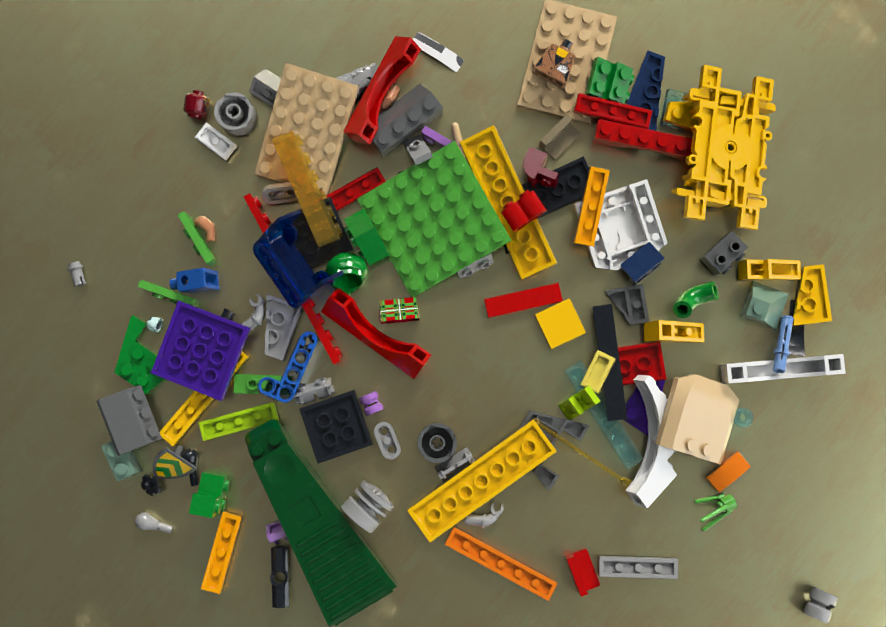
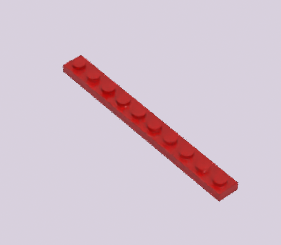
[243,193,343,365]

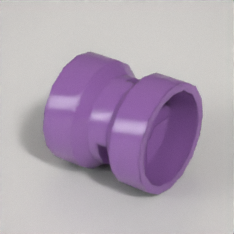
[359,391,384,416]

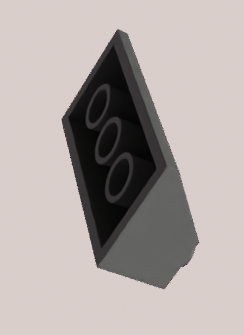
[372,83,443,158]

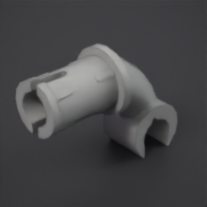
[242,294,265,332]
[464,503,504,530]

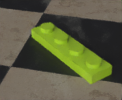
[198,402,279,441]

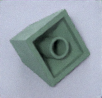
[740,281,789,330]

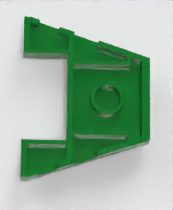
[114,315,167,394]

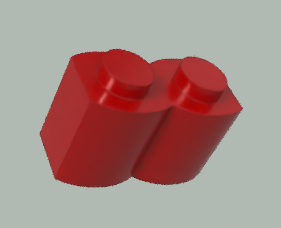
[501,190,547,232]

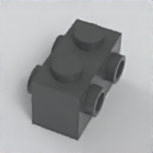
[700,231,748,276]

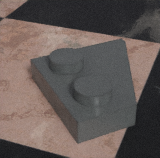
[606,284,650,325]

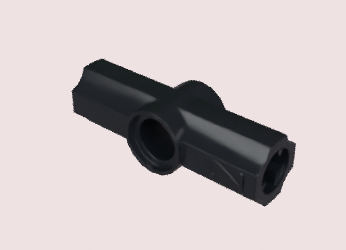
[270,545,291,608]

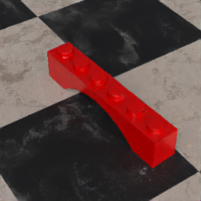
[343,36,421,145]
[592,119,692,163]
[321,288,431,379]

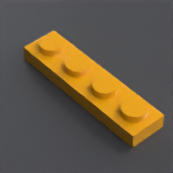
[574,166,610,247]
[201,511,243,594]

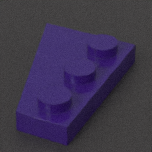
[624,380,665,436]

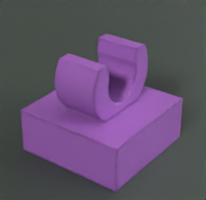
[266,520,288,545]

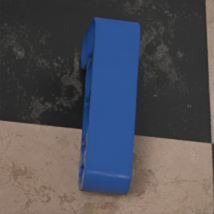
[257,331,318,403]

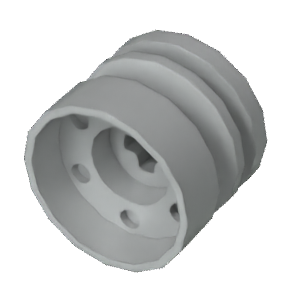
[341,480,394,533]

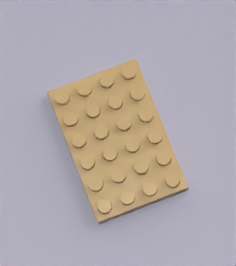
[517,0,617,125]
[255,63,360,197]

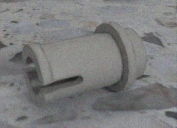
[67,262,86,287]

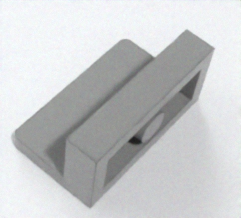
[249,69,281,107]

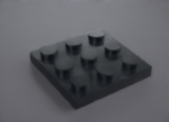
[278,197,353,272]
[299,390,373,464]

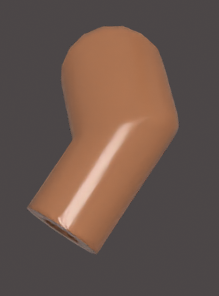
[380,85,400,110]
[194,216,215,242]

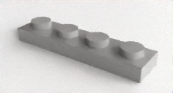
[598,556,678,579]

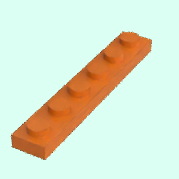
[445,526,558,601]

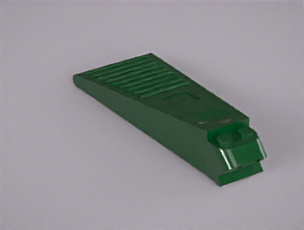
[245,419,398,627]

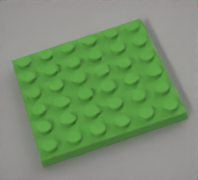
[357,140,512,297]

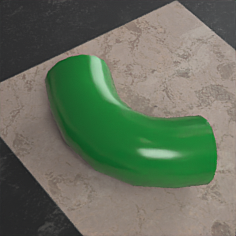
[673,281,719,318]

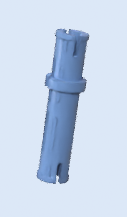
[772,315,794,373]

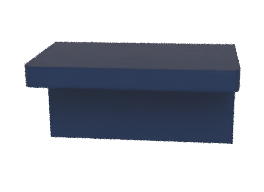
[620,242,665,286]

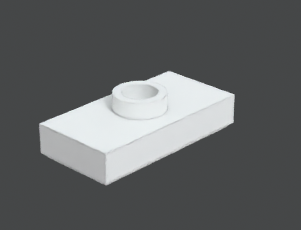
[195,123,237,161]

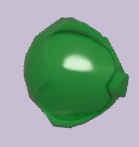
[325,252,368,295]

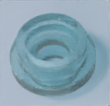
[734,408,753,427]

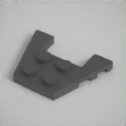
[518,411,589,490]

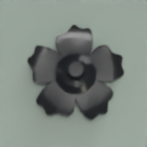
[141,474,162,496]

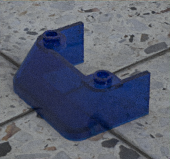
[253,209,344,308]

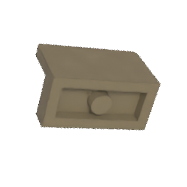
[539,114,581,160]

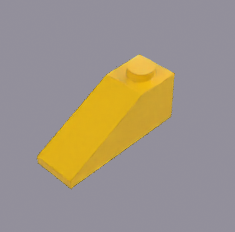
[644,320,704,343]

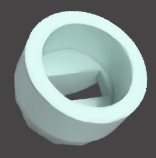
[146,317,163,333]

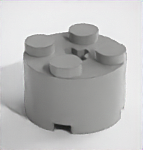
[214,92,257,136]

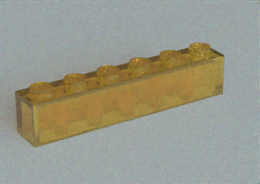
[272,130,342,248]

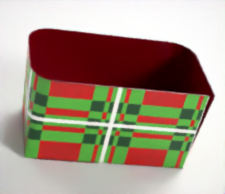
[379,297,420,324]

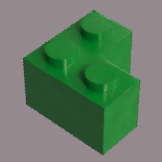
[344,208,390,266]
[189,471,230,518]

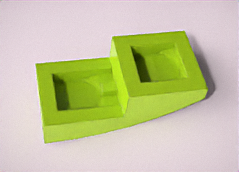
[558,385,600,420]

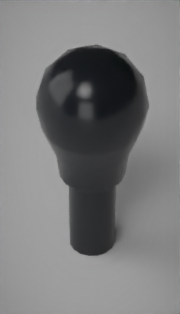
[181,448,199,486]

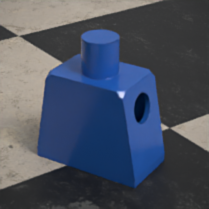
[169,268,220,293]

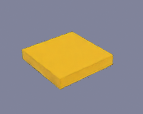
[535,298,586,349]

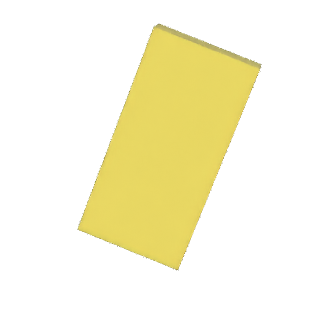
[580,350,616,394]

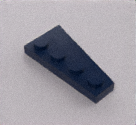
[626,50,665,131]

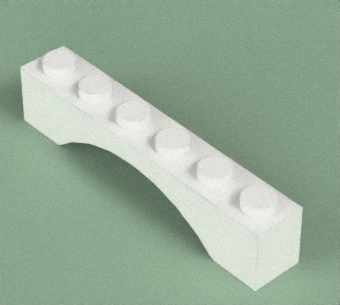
[720,354,846,384]

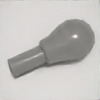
[135,512,173,534]

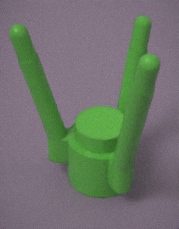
[694,493,738,531]

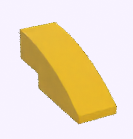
[738,259,801,281]

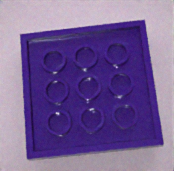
[151,300,250,401]

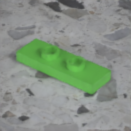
[178,212,216,266]
[138,280,199,307]
[233,374,293,395]

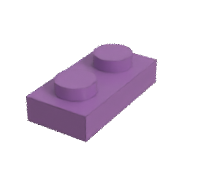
[421,126,458,149]

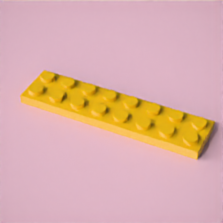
[460,125,557,279]
[407,419,557,542]

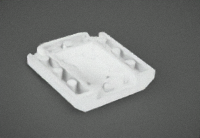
[573,179,668,270]

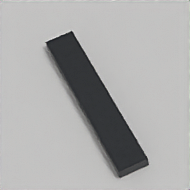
[593,304,628,422]

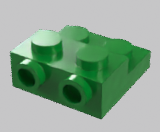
[585,57,634,104]

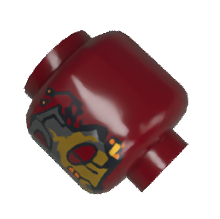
[183,90,210,119]

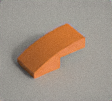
[706,451,751,492]

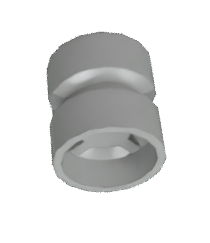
[803,587,838,624]

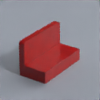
[565,548,600,597]

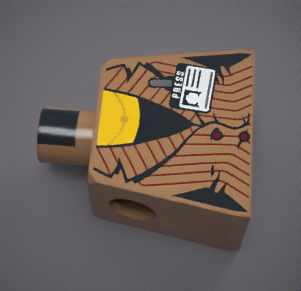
[532,39,576,89]

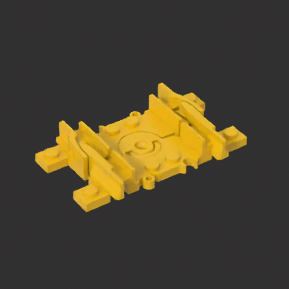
[671,65,776,231]

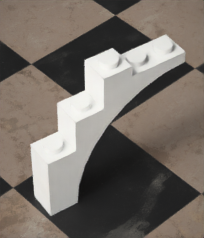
[625,375,677,508]

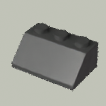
[96,385,162,456]

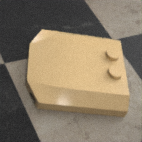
[655,374,739,465]

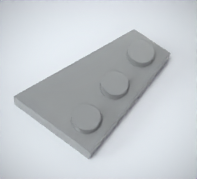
[265,294,303,361]

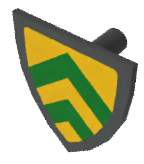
[152,445,197,479]

